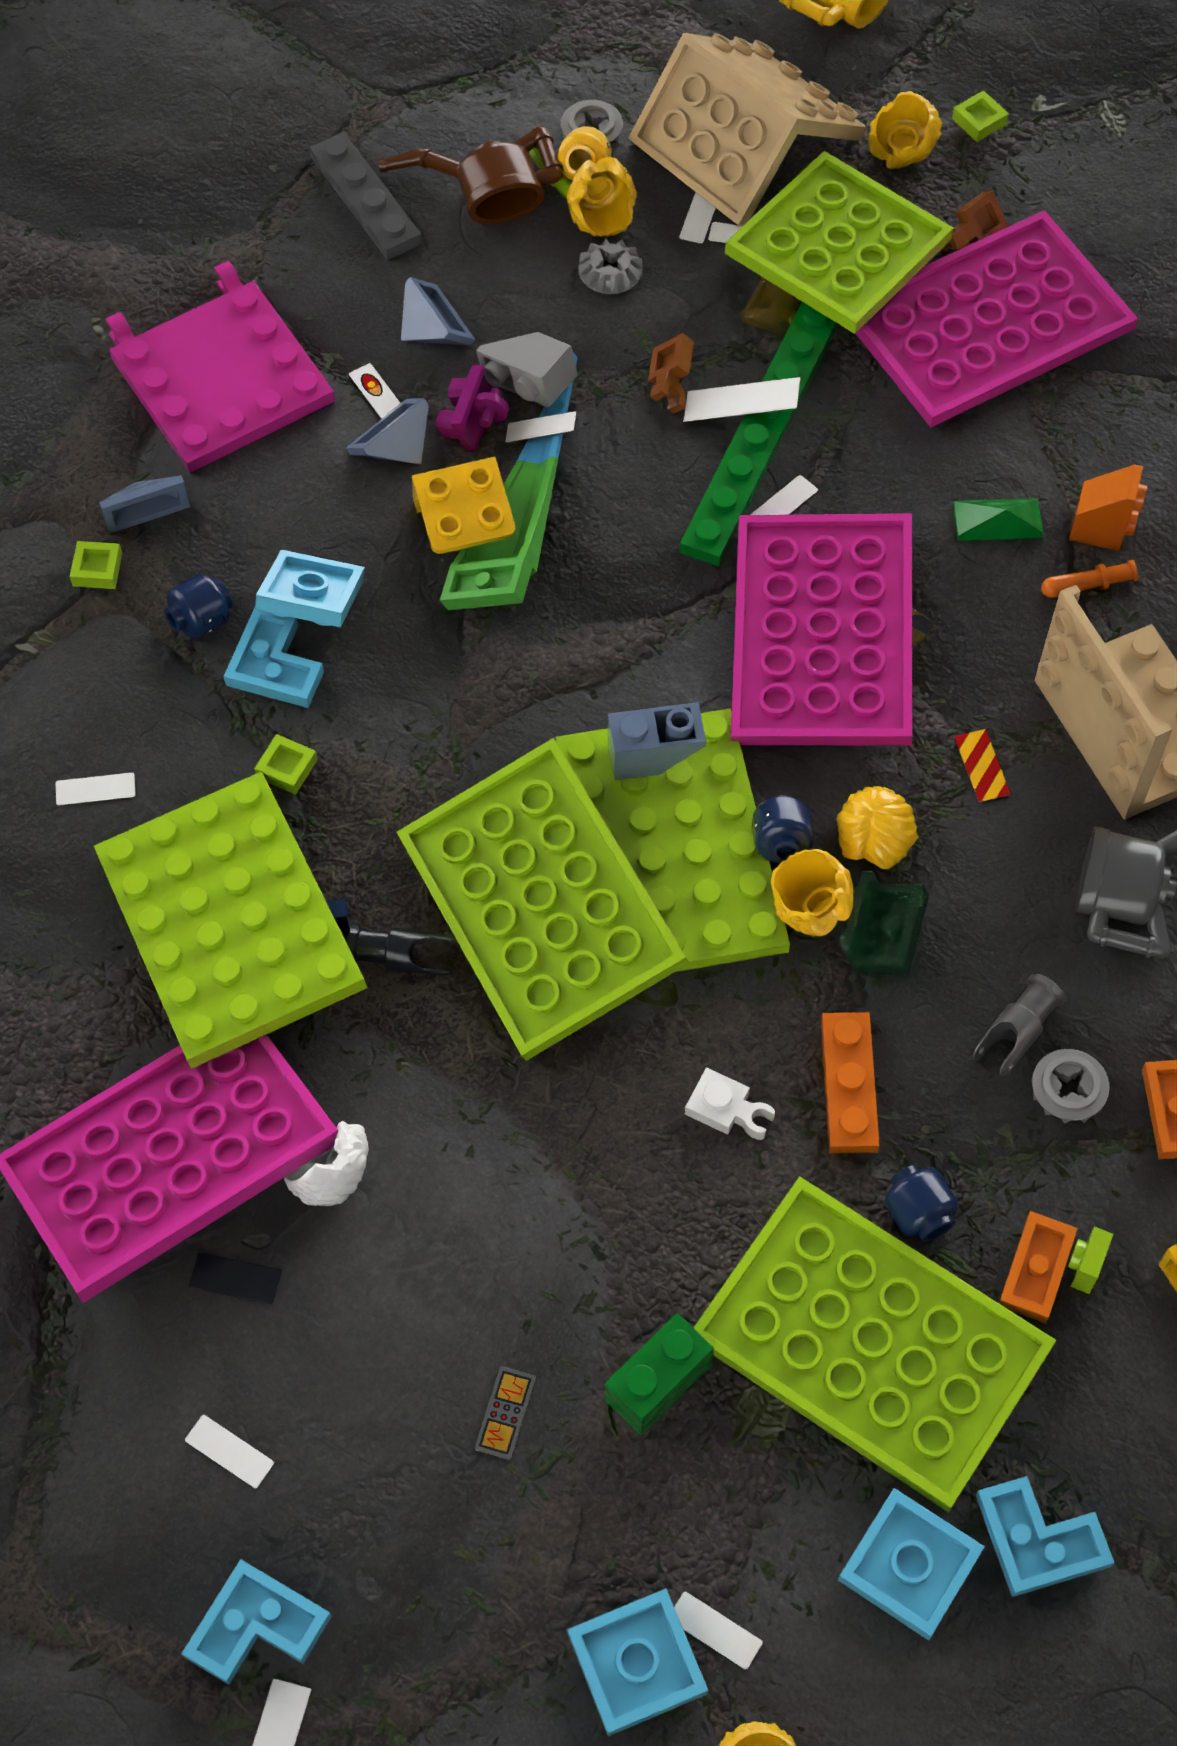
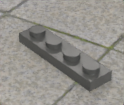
[310,132,422,261]

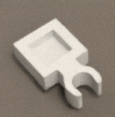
[685,1067,775,1140]

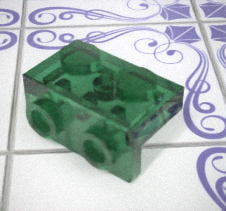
[840,871,930,975]

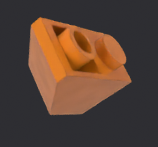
[1069,465,1147,551]

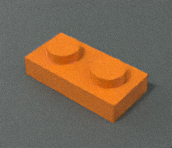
[1142,1060,1177,1159]
[999,1211,1078,1324]

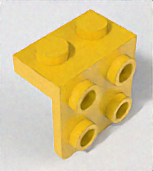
[412,457,515,554]

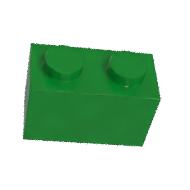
[605,1313,714,1436]

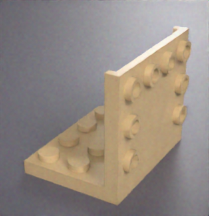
[628,33,867,225]
[1035,585,1177,820]

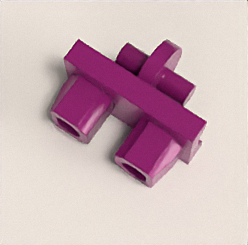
[435,365,509,451]

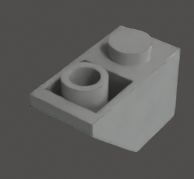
[476,332,578,408]

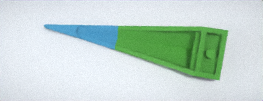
[440,350,578,610]

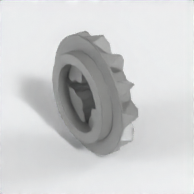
[561,100,623,143]
[578,238,643,294]
[1031,1049,1110,1124]

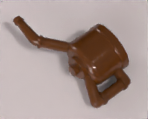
[377,126,564,224]

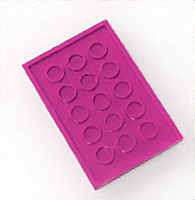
[855,210,1138,428]
[731,513,912,746]
[0,1035,338,1303]

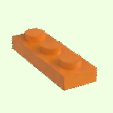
[821,1012,879,1154]

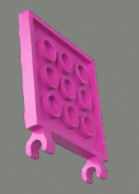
[106,261,335,473]

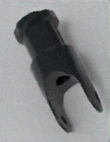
[347,923,457,976]

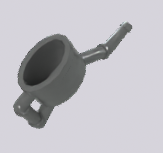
[1075,826,1177,959]

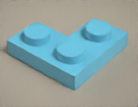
[223,606,324,708]
[975,1476,1114,1597]
[181,1559,332,1685]

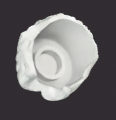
[284,1121,369,1206]

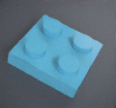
[255,550,365,627]
[838,1488,985,1641]
[567,1589,708,1736]

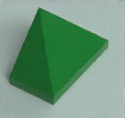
[953,498,1043,541]

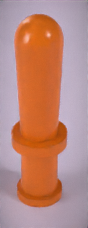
[1041,560,1138,598]

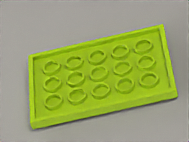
[556,708,790,972]
[397,738,689,1061]
[94,771,367,1069]
[694,1176,1057,1513]

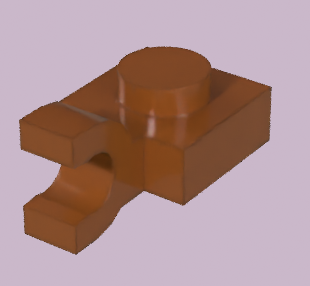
[939,190,1009,253]
[648,333,694,414]

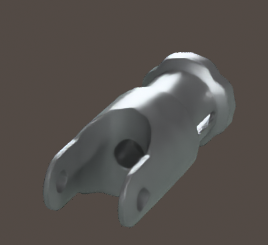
[973,974,1066,1077]

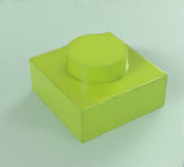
[952,90,1009,142]
[70,541,123,589]
[254,734,317,795]
[1067,1226,1113,1294]

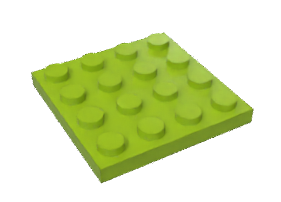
[725,151,954,334]

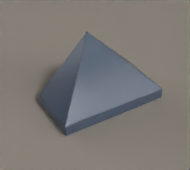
[401,277,475,346]
[346,398,429,464]
[99,475,190,534]

